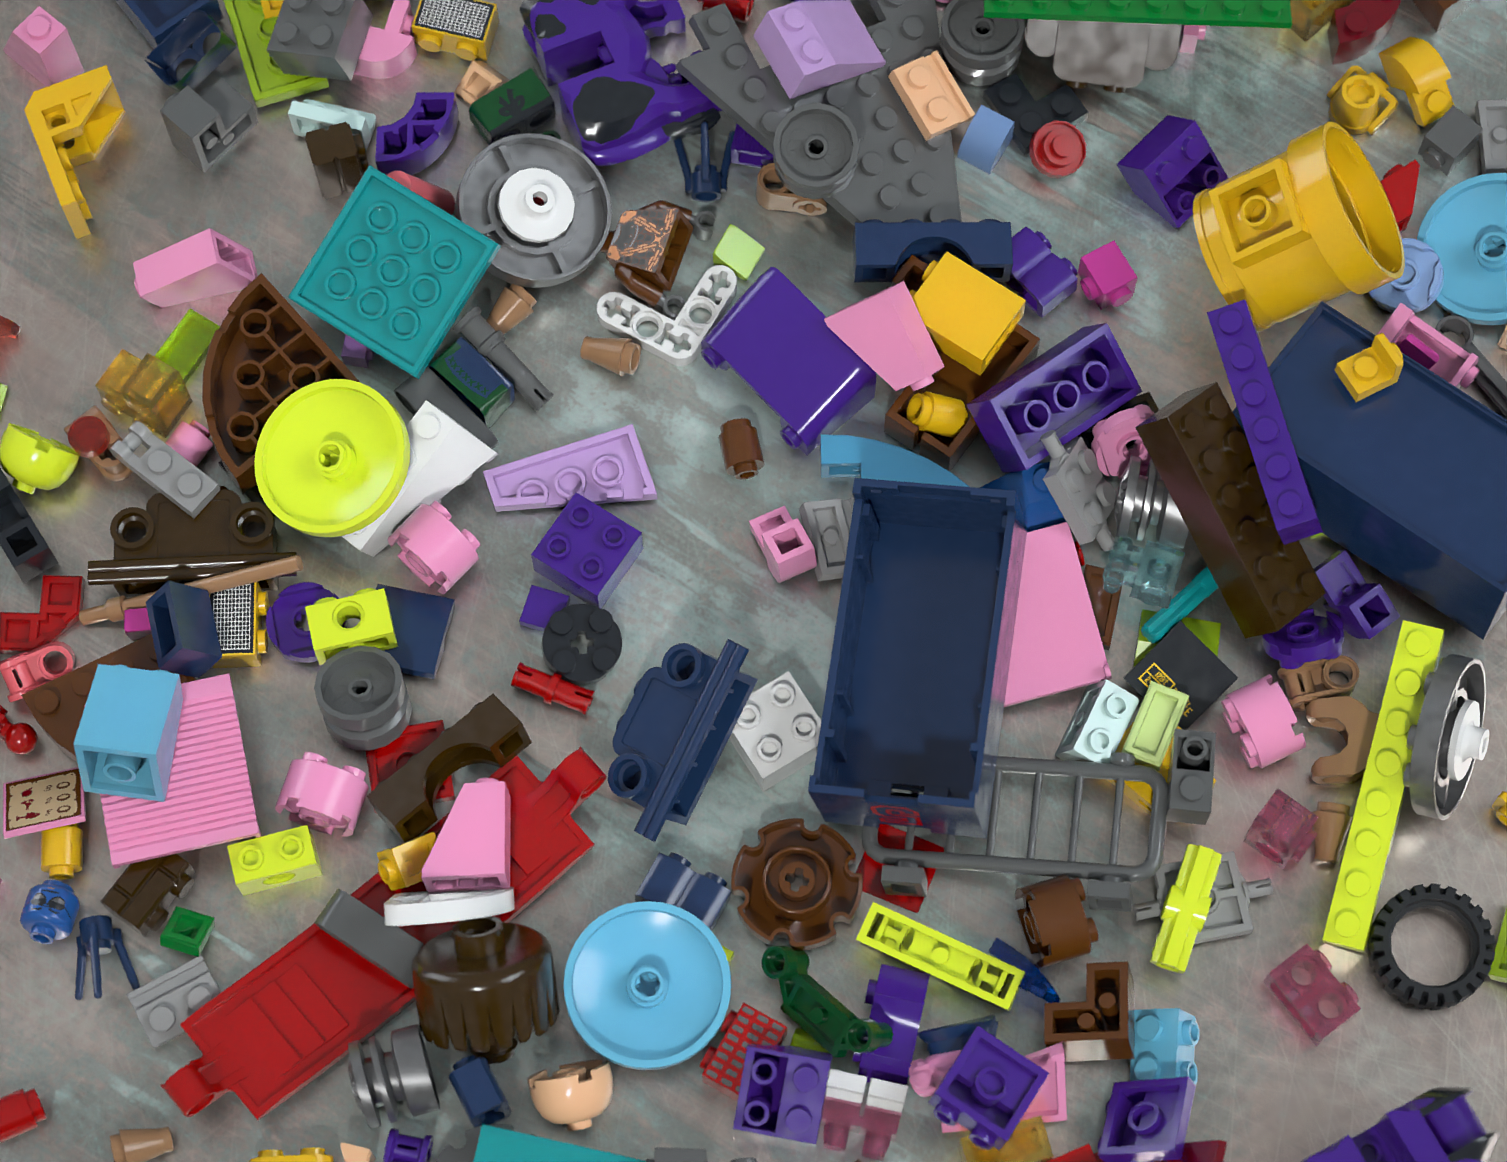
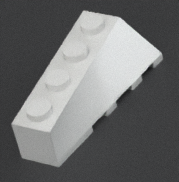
[342,400,498,557]

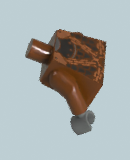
[599,200,715,321]

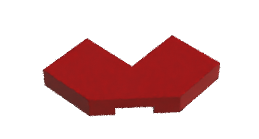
[0,575,85,655]

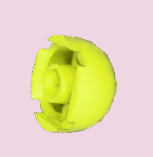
[0,423,80,494]

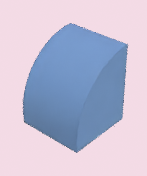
[957,105,1015,174]

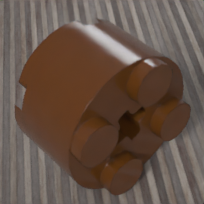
[1015,875,1099,968]

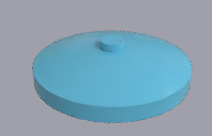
[1417,173,1507,325]
[564,901,731,1070]

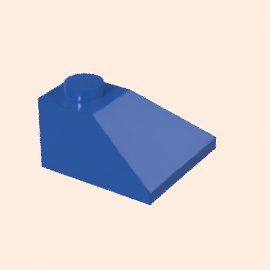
[980,462,1072,533]

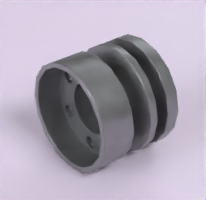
[1114,455,1188,548]
[348,1024,440,1129]

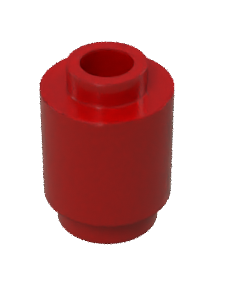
[0,1088,47,1143]

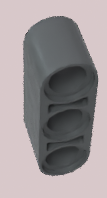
[394,367,499,449]
[314,888,424,989]

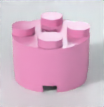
[388,501,481,594]
[1221,674,1306,769]
[275,752,369,836]

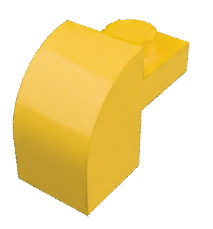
[1378,36,1455,127]

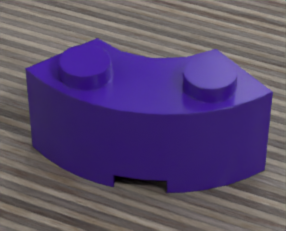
[375,92,459,175]
[852,964,930,1086]

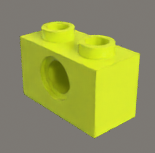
[305,588,398,665]
[227,825,323,896]

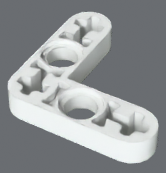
[597,265,737,366]

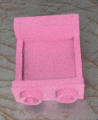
[1377,303,1480,389]

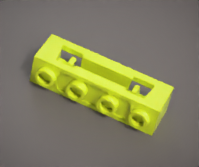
[856,902,1027,1011]

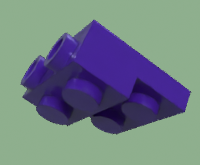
[928,1026,1049,1150]
[1098,1077,1196,1162]

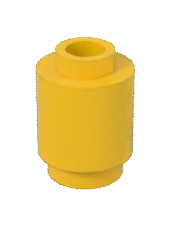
[907,391,968,438]
[41,823,83,880]

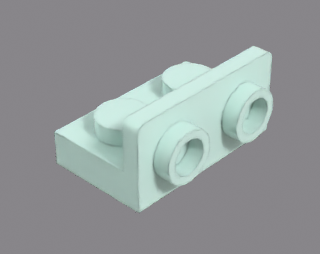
[288,99,377,151]
[1055,679,1139,763]

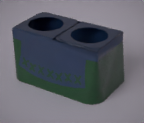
[144,10,238,92]
[428,337,516,428]

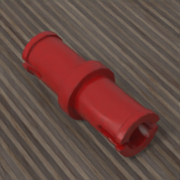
[511,662,595,715]

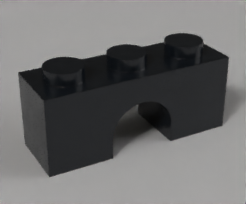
[0,468,58,583]

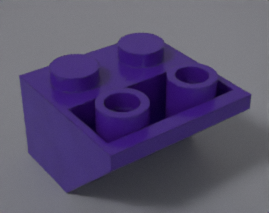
[1116,115,1228,228]
[733,1045,833,1144]

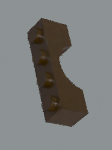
[367,694,532,843]

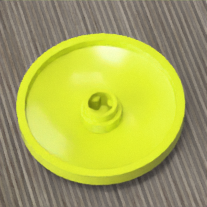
[254,379,410,537]

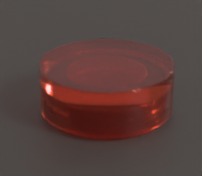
[68,416,110,458]

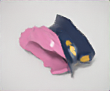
[908,1014,999,1098]

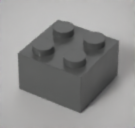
[267,0,373,81]

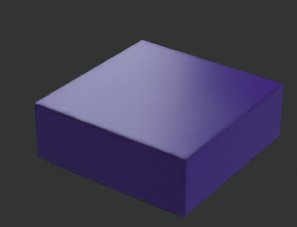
[519,585,570,632]

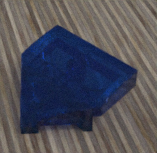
[989,937,1061,1003]

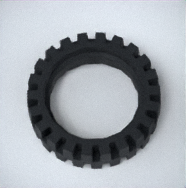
[1367,883,1495,1010]

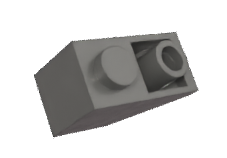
[1166,729,1216,825]

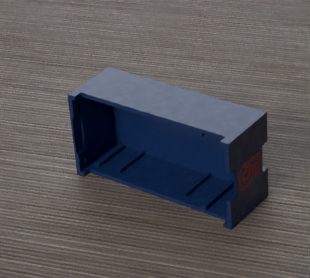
[808,478,1027,839]

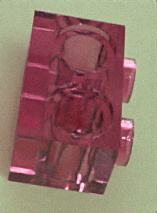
[1243,788,1319,869]
[1263,944,1361,1047]

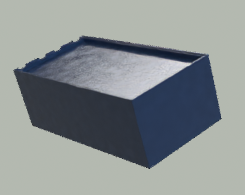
[1232,301,1507,640]

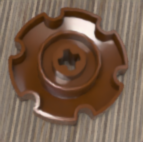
[731,818,863,951]

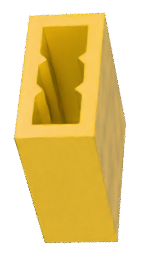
[909,251,1026,375]

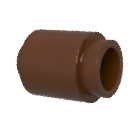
[718,418,764,480]

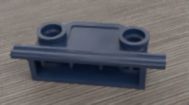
[608,639,758,842]

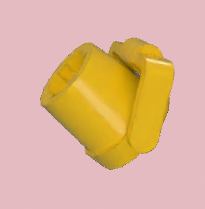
[1327,65,1398,135]

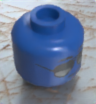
[20,880,80,944]

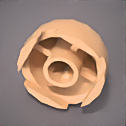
[527,1059,613,1131]

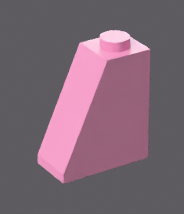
[3,6,84,87]
[133,228,257,308]
[824,281,945,391]
[422,778,511,893]

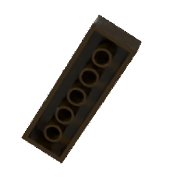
[1135,382,1326,639]

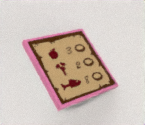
[3,767,86,839]

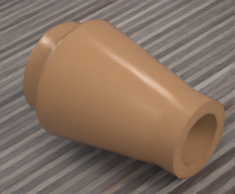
[486,284,537,334]
[580,336,641,376]
[1312,802,1353,863]
[109,1126,174,1162]

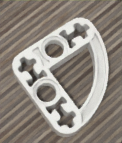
[384,887,515,926]

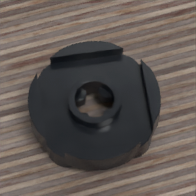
[541,604,622,685]

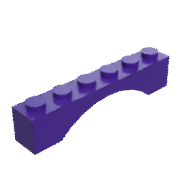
[1207,300,1323,545]

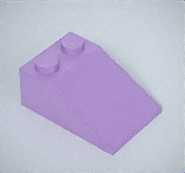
[753,0,886,99]

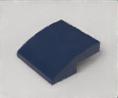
[376,584,455,679]

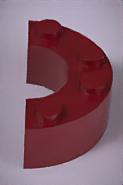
[1327,0,1401,65]

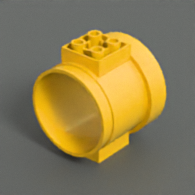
[1193,121,1405,332]

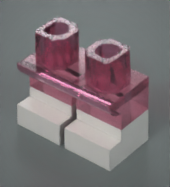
[821,1069,908,1161]

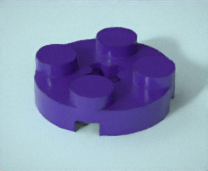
[266,582,348,663]
[1262,608,1344,669]

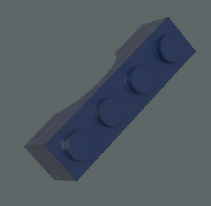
[853,219,1013,282]

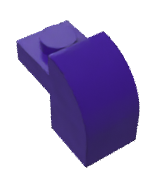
[1314,550,1401,639]

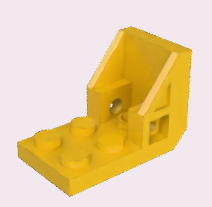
[24,65,125,239]

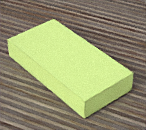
[1122,681,1189,771]

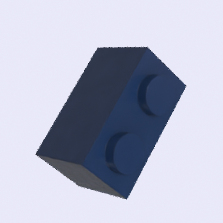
[145,581,222,678]

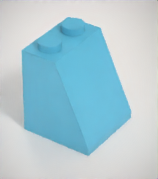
[73,664,183,802]

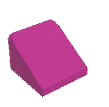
[1395,334,1440,369]
[124,607,152,641]

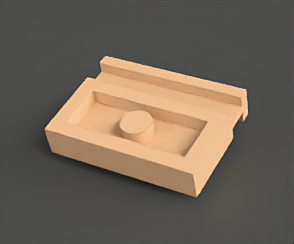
[888,50,975,141]

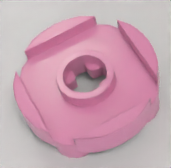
[1091,404,1155,479]

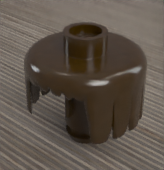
[411,916,560,1064]

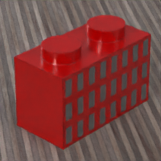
[699,1003,787,1102]

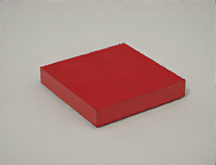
[366,720,455,813]

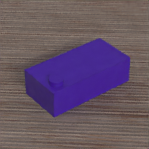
[966,323,1142,473]

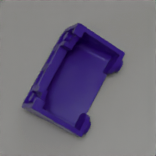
[701,267,876,456]

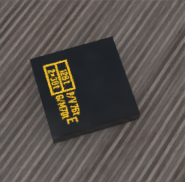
[1123,621,1238,730]

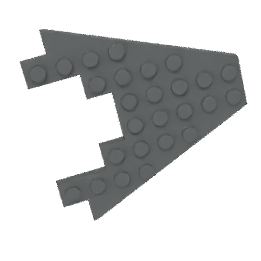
[675,0,962,225]

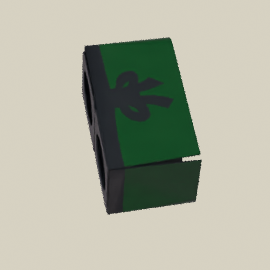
[468,67,556,145]

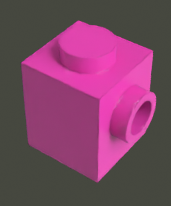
[1078,240,1138,310]

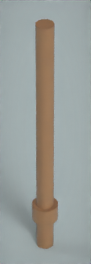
[79,555,303,626]

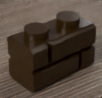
[305,122,369,199]
[100,854,195,937]

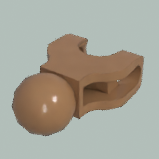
[1305,696,1379,784]

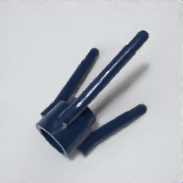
[673,122,735,202]
[75,915,141,1000]

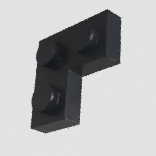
[983,73,1089,155]

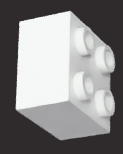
[729,671,821,792]

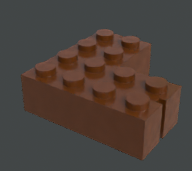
[884,255,1040,471]

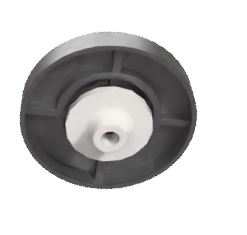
[455,133,612,288]
[1403,654,1489,820]

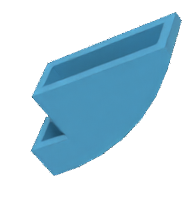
[820,434,969,487]

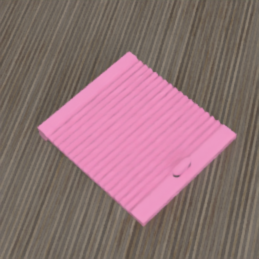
[1004,522,1112,707]
[100,673,261,869]

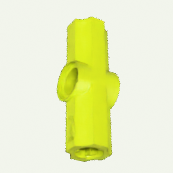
[1149,844,1222,974]

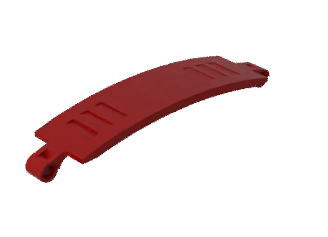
[160,747,607,1121]

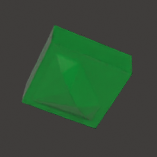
[160,906,215,957]

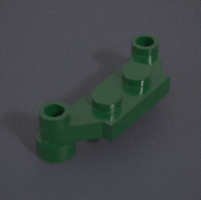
[762,946,893,1057]

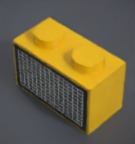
[412,0,499,61]
[209,582,269,668]

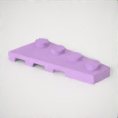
[483,424,657,512]

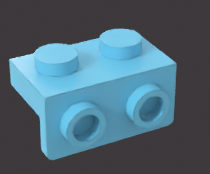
[1130,1008,1200,1085]

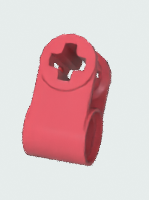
[0,641,75,702]

